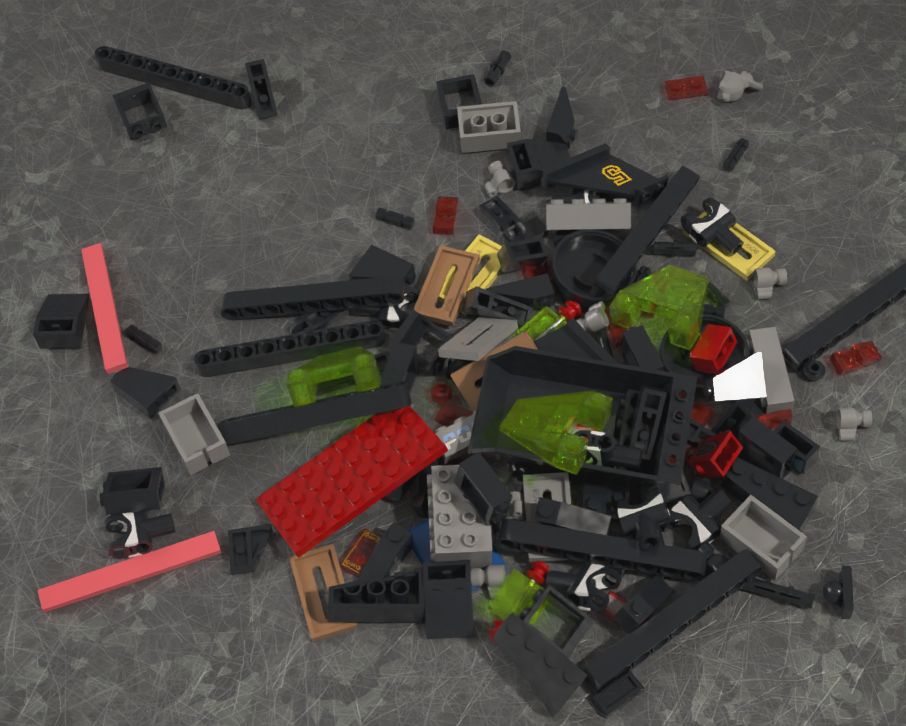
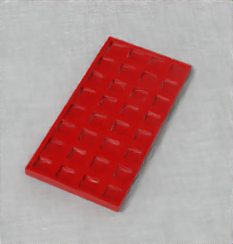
[255,406,448,558]

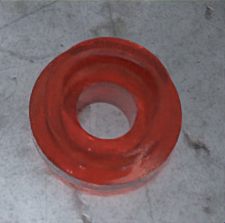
[430,382,452,404]

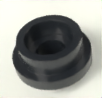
[803,360,826,382]

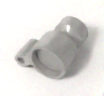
[484,161,516,197]
[754,267,787,300]
[576,301,609,333]
[837,408,873,441]
[505,491,526,522]
[471,564,506,600]

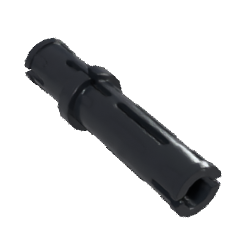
[741,578,815,609]

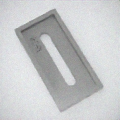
[438,317,518,361]
[523,472,571,562]

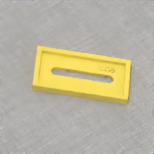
[684,206,776,281]
[438,235,502,315]

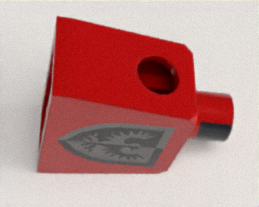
[687,431,743,478]

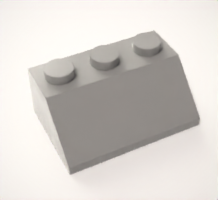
[457,101,521,153]

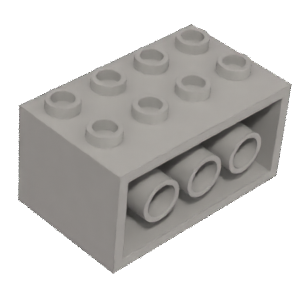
[427,465,492,568]

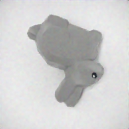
[717,70,763,102]

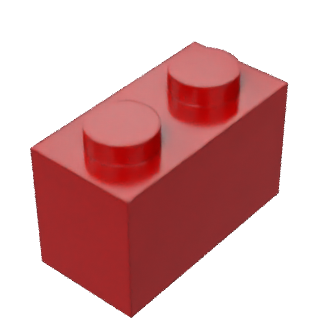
[689,324,737,374]

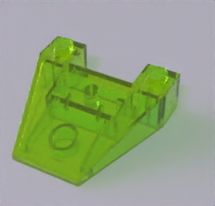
[609,265,709,350]
[286,347,381,407]
[499,391,613,475]

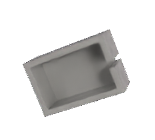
[158,393,230,475]
[719,495,807,581]

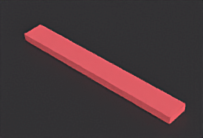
[81,243,128,374]
[38,531,221,613]

